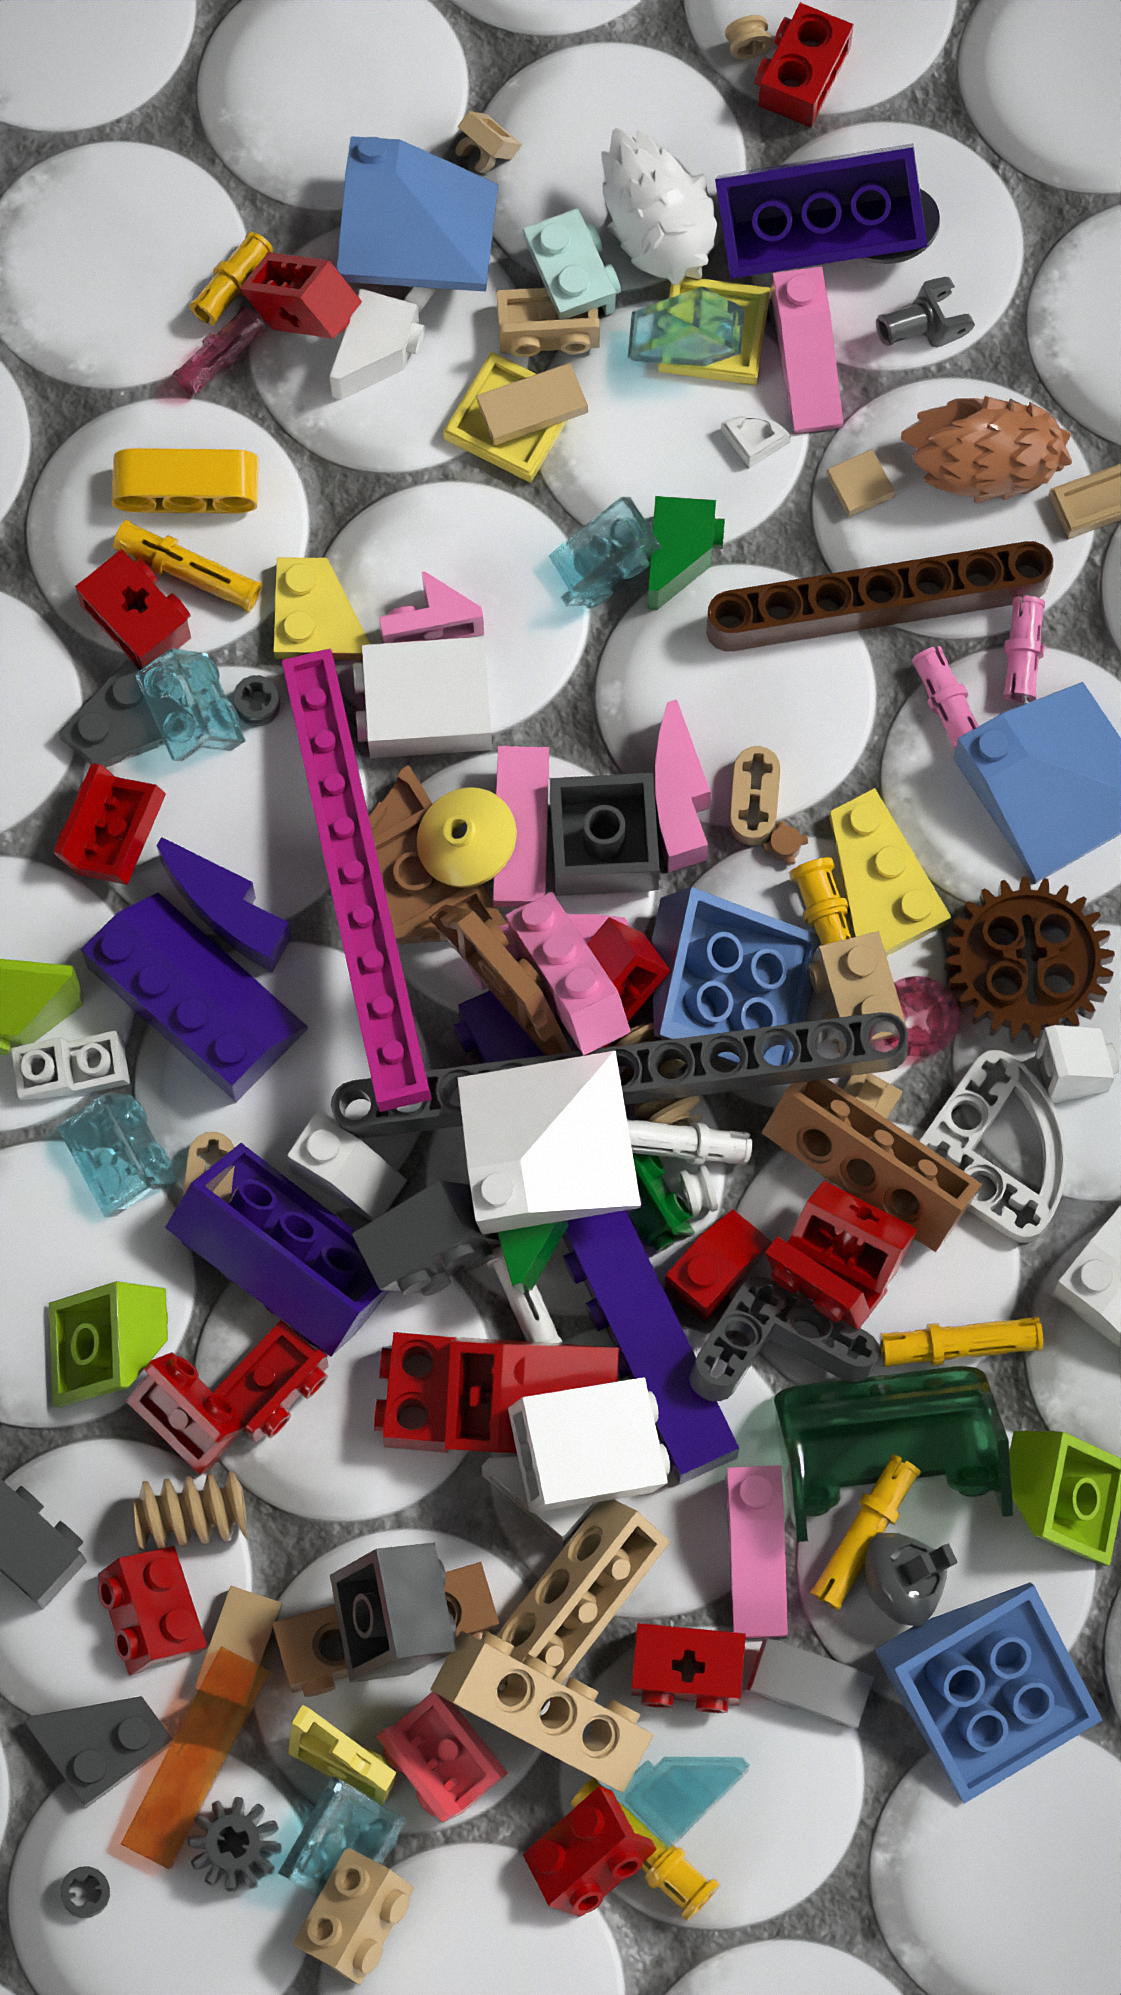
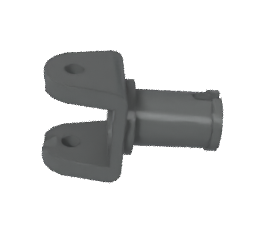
[876,277,975,348]

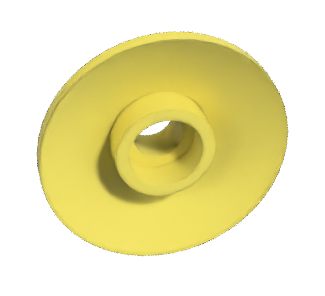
[417,787,517,888]

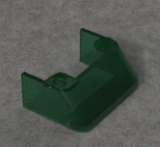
[774,1366,1013,1543]

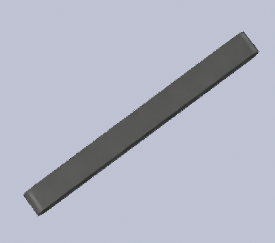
[331,1012,908,1138]

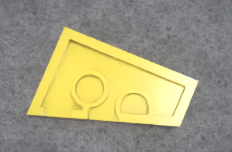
[829,788,951,956]

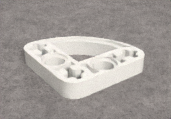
[920,1050,1067,1243]

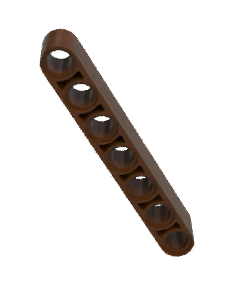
[706,541,1054,651]

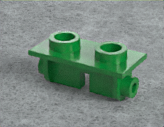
[629,1153,695,1253]

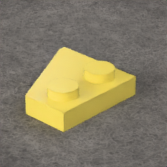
[274,557,370,660]
[288,1704,396,1806]

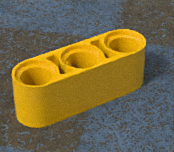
[111,448,259,514]

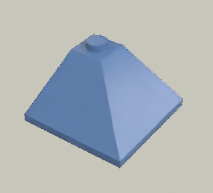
[337,136,498,292]
[953,682,1121,884]
[651,887,821,1066]
[874,1582,1103,1804]

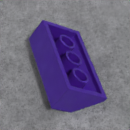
[715,143,928,279]
[81,892,308,1103]
[165,1143,390,1357]

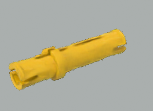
[112,520,262,612]
[880,1316,1043,1367]
[809,1454,921,1611]

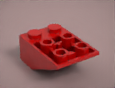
[444,1337,619,1453]

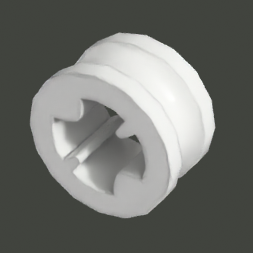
[679,1165,718,1217]

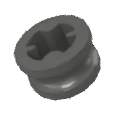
[233,675,280,727]
[61,1866,110,1918]

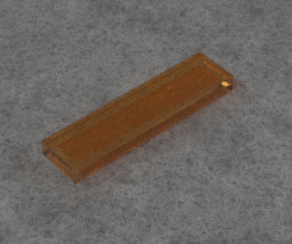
[121,1646,271,1869]

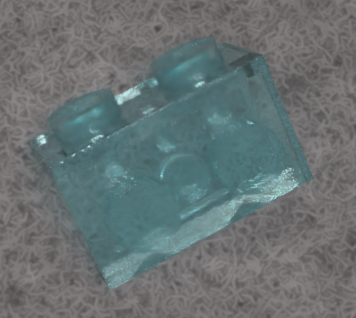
[549,497,661,609]
[136,648,246,761]
[58,1094,177,1217]
[278,1776,406,1898]

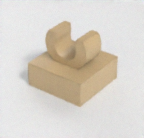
[455,111,522,173]
[843,1073,903,1120]

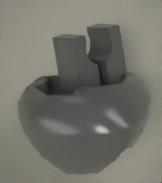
[865,1532,958,1627]

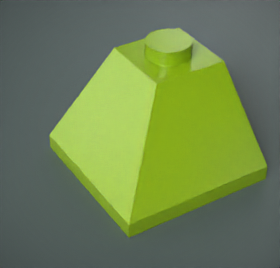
[0,959,84,1055]
[49,1281,168,1408]
[1003,1431,1121,1566]

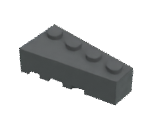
[0,1467,87,1609]

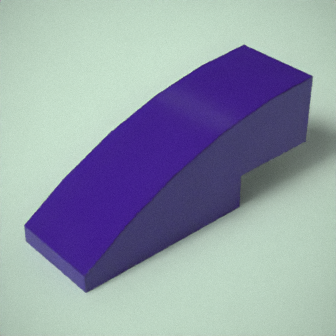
[156,837,292,972]

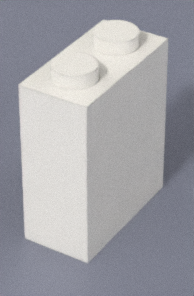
[353,637,492,759]
[508,1377,670,1514]

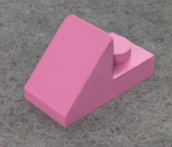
[379,571,484,644]

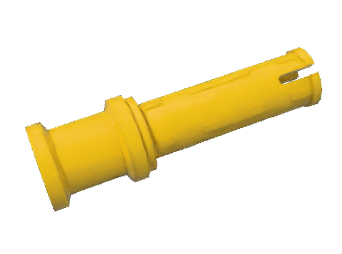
[789,857,851,946]
[570,1778,720,1921]

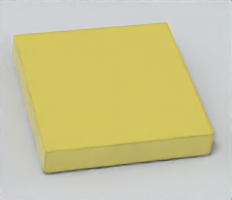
[658,276,771,385]
[443,351,568,483]

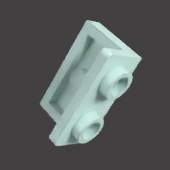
[523,208,621,320]

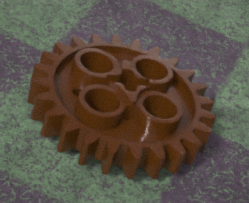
[944,876,1115,1045]

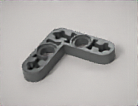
[689,1277,880,1401]

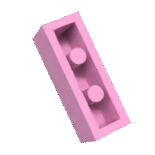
[505,892,631,1056]

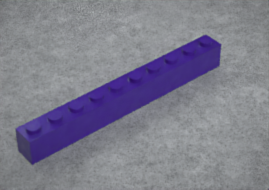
[453,990,739,1484]

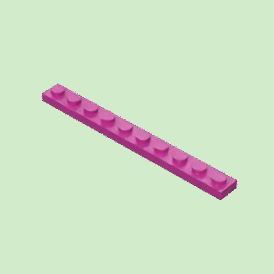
[281,648,432,1112]

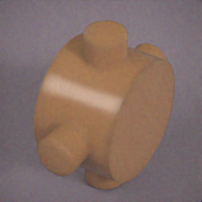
[763,821,808,866]

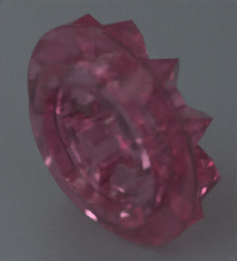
[884,976,959,1059]

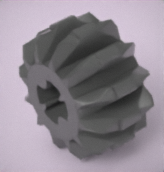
[188,1797,282,1893]

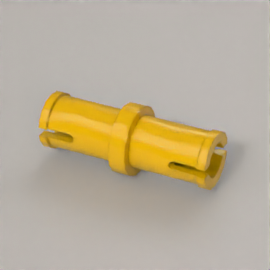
[190,231,274,326]

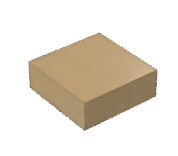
[826,449,895,517]

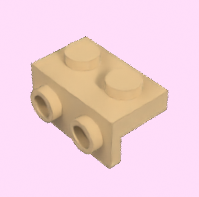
[497,288,600,357]
[808,931,908,1054]
[294,1848,414,1986]

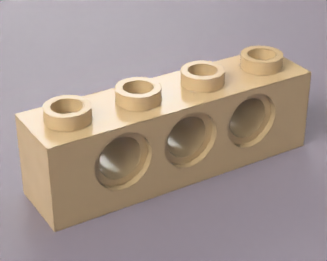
[496,1499,670,1712]
[430,1631,654,1793]

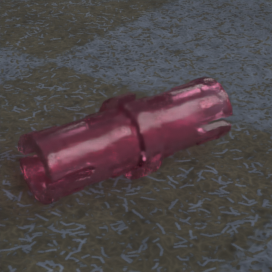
[173,307,266,396]

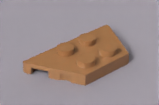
[369,765,507,944]
[429,904,572,1055]

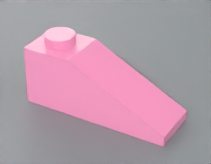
[770,266,844,434]
[725,1465,788,1639]

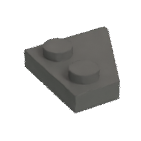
[58,660,202,768]
[24,1696,175,1808]

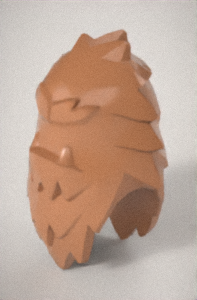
[901,396,1072,503]

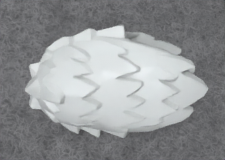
[601,128,717,285]

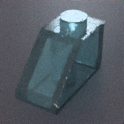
[627,286,745,366]
[625,1757,750,1847]

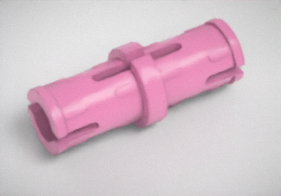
[1003,596,1045,703]
[912,646,979,750]

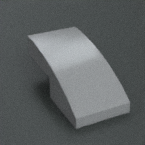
[746,1638,875,1728]

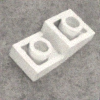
[11,1030,130,1100]

